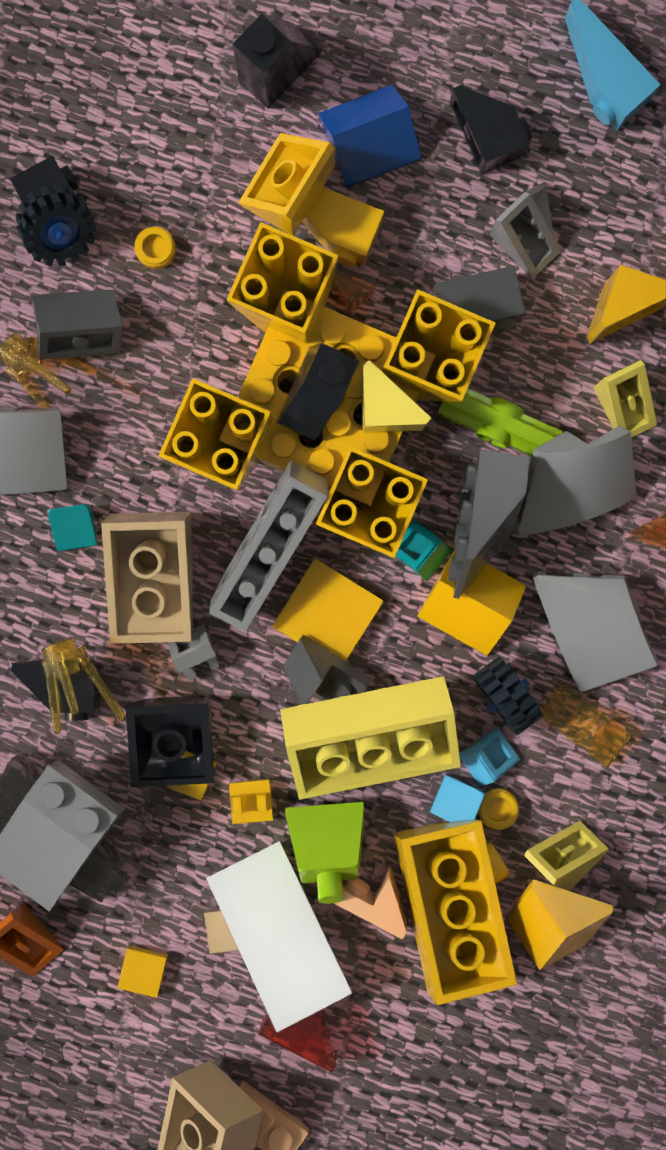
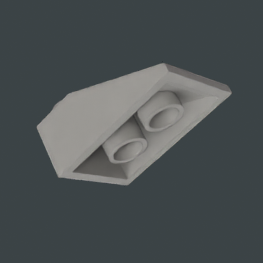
[0,760,125,911]

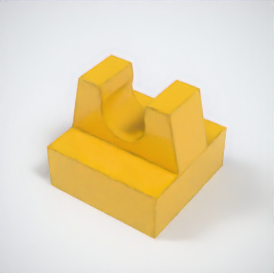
[229,778,274,824]

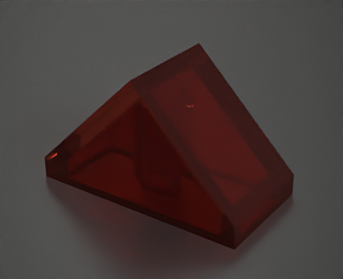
[258,1009,336,1072]

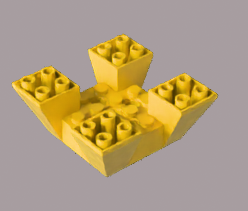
[158,222,496,558]

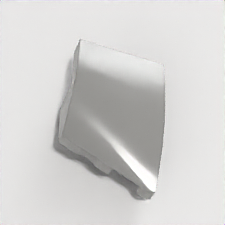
[0,405,67,495]
[513,426,637,536]
[533,571,657,693]

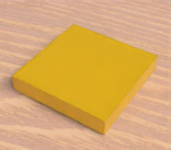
[272,558,383,662]

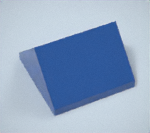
[318,84,421,188]

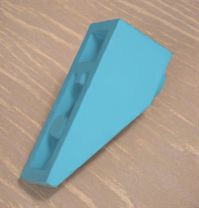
[565,0,661,131]

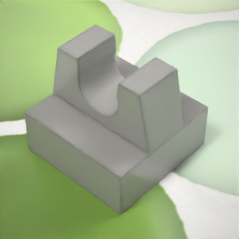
[168,624,219,680]

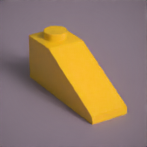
[302,187,384,267]

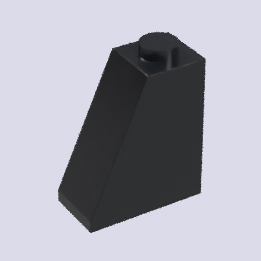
[232,14,322,109]

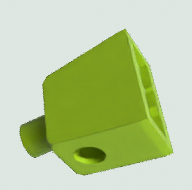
[285,802,364,904]

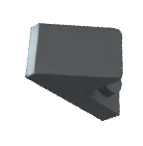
[283,635,372,704]

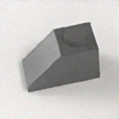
[432,266,526,333]

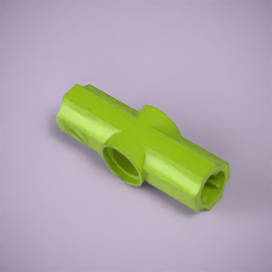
[437,388,563,457]

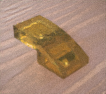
[541,683,632,768]

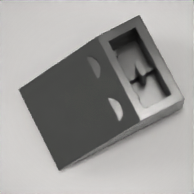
[448,449,530,599]

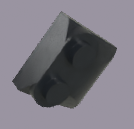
[125,696,214,787]

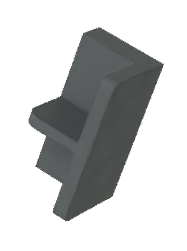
[32,290,123,360]

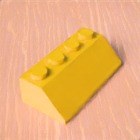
[393,820,517,1005]

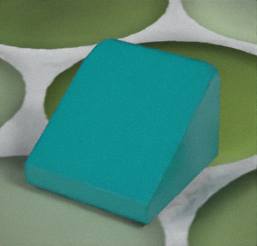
[47,504,98,551]
[396,520,451,581]

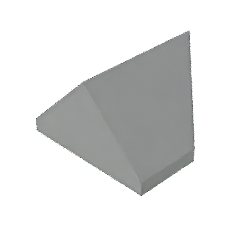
[490,182,561,279]

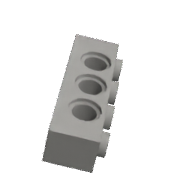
[209,460,328,632]

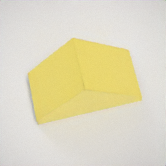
[361,360,431,433]
[593,360,657,437]
[524,821,609,891]

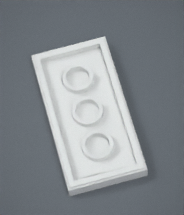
[206,841,352,1032]

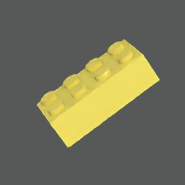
[280,676,461,800]

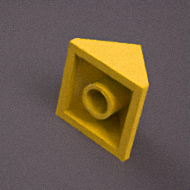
[238,133,335,236]
[586,264,666,344]
[417,547,526,656]
[507,879,613,970]

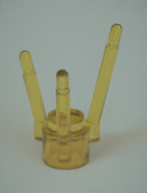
[0,333,95,408]
[41,638,126,734]

